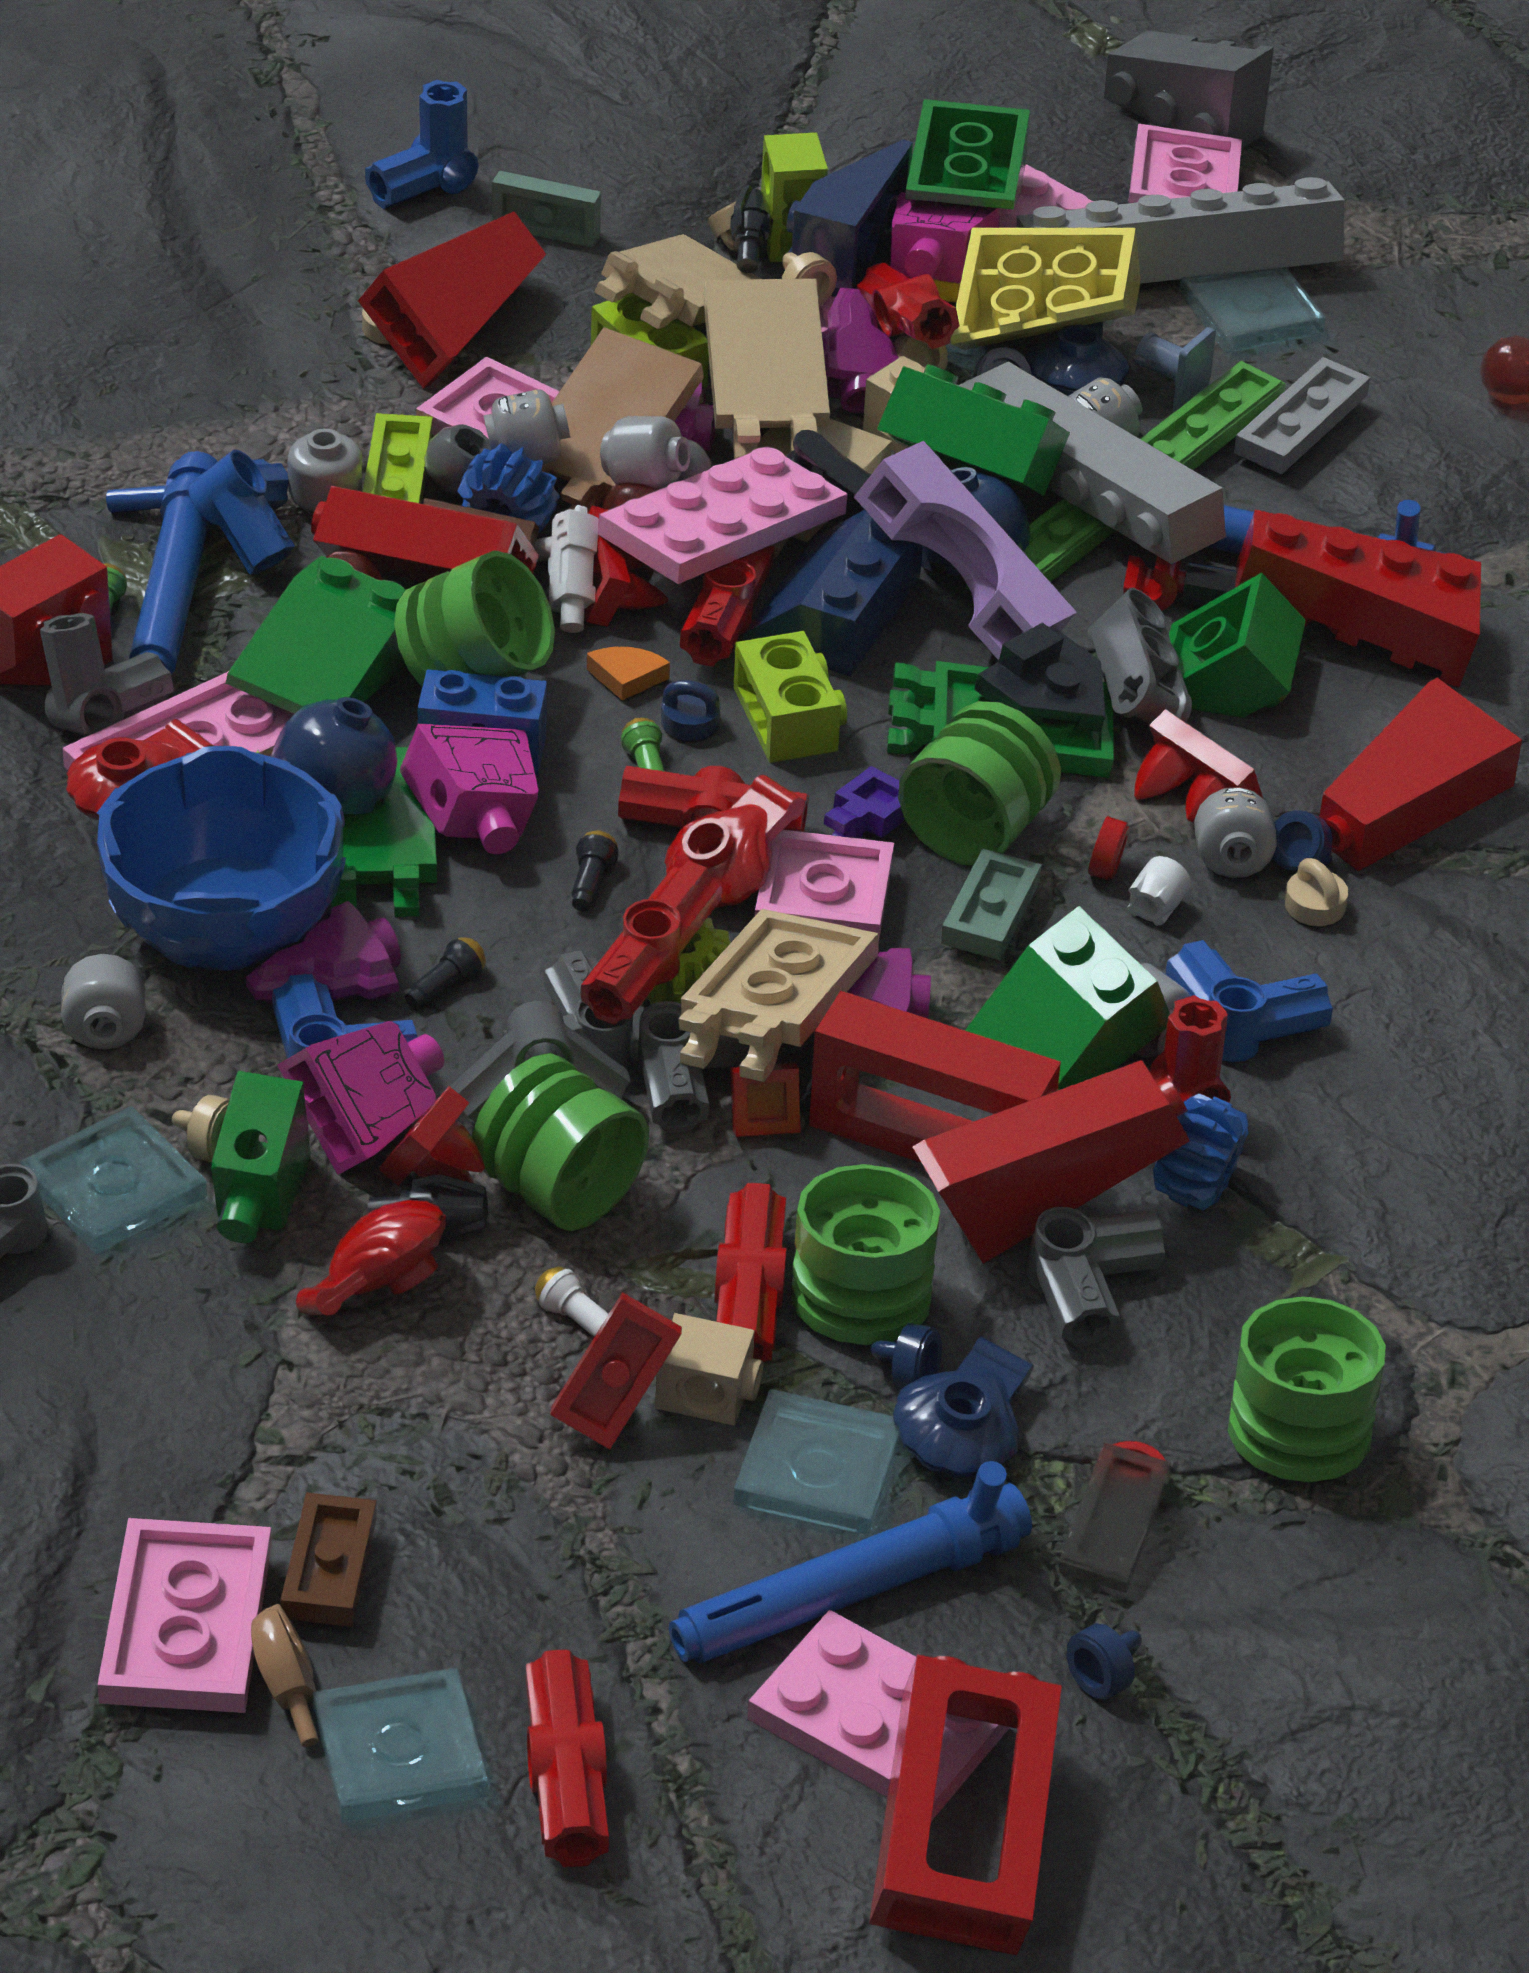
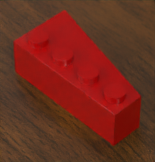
[1235,509,1481,688]

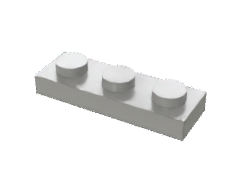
[1234,357,1371,474]

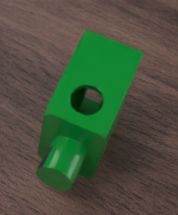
[211,1071,311,1243]

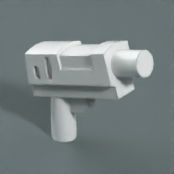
[534,505,599,633]

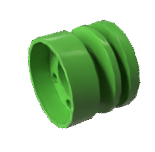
[394,550,555,687]
[898,701,1061,865]
[471,1053,649,1231]
[791,1164,940,1345]
[1228,1296,1386,1482]

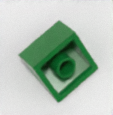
[1169,573,1306,718]

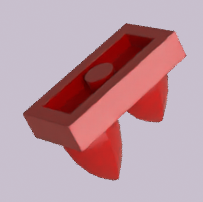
[584,505,668,627]
[1134,709,1263,822]
[378,1086,485,1186]
[550,1292,682,1449]

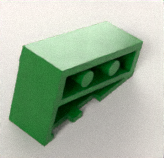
[877,364,1070,497]

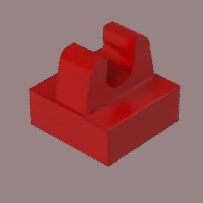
[730,1063,801,1137]

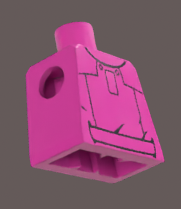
[891,192,1000,283]
[400,724,539,854]
[277,1021,444,1175]

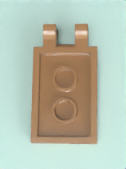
[542,327,704,513]

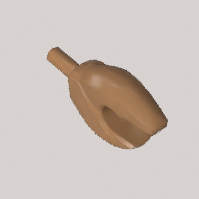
[251,1604,319,1747]

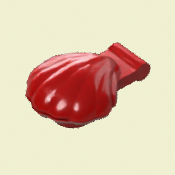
[66,719,214,820]
[664,775,805,909]
[296,1200,446,1315]

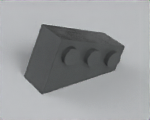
[1104,30,1274,149]

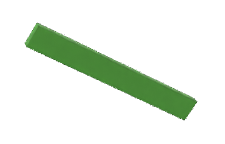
[966,361,1286,591]

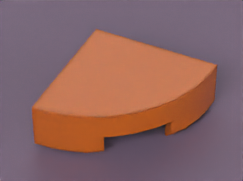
[587,647,670,700]

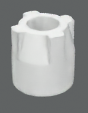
[1127,856,1191,926]

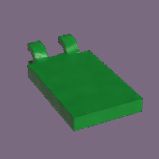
[887,661,1114,778]
[331,747,437,917]

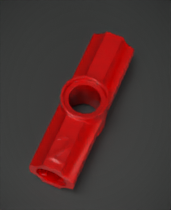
[857,263,960,349]
[680,545,775,667]
[618,766,809,832]
[580,860,722,1025]
[714,1183,787,1362]
[526,1650,609,1867]

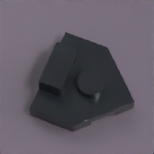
[974,622,1105,732]

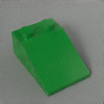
[905,99,1030,210]
[225,555,406,714]
[965,906,1171,1090]

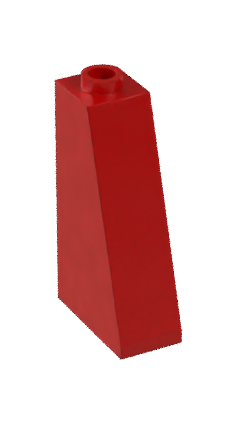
[358,211,546,389]
[311,486,539,583]
[1319,678,1522,871]
[912,1060,1190,1264]

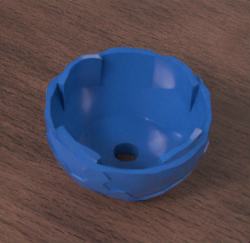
[97,746,346,971]

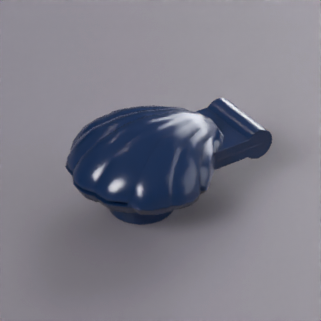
[1025,321,1130,396]
[893,1337,1034,1478]

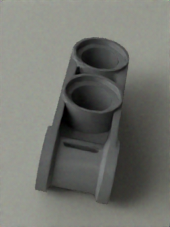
[1088,588,1192,733]

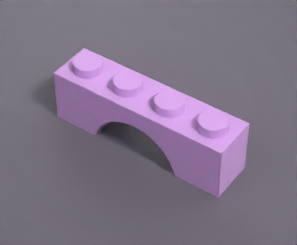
[854,441,1077,660]

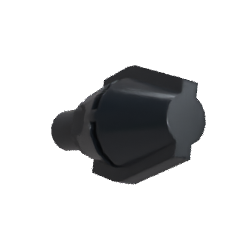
[730,185,773,273]
[368,1174,488,1242]

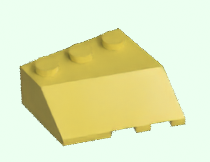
[951,228,1141,350]

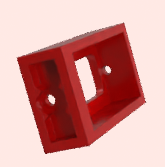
[809,991,1061,1163]
[869,1654,1062,1956]

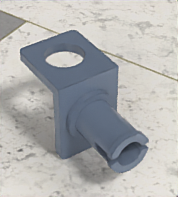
[1135,327,1216,412]

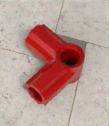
[1149,995,1231,1103]

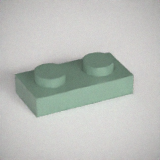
[492,171,601,248]
[941,849,1041,960]

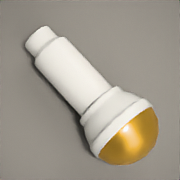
[535,1266,608,1337]

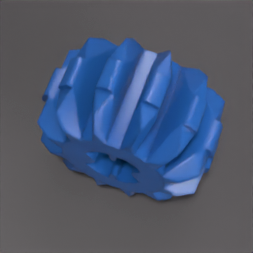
[457,443,560,533]
[1153,1093,1249,1210]

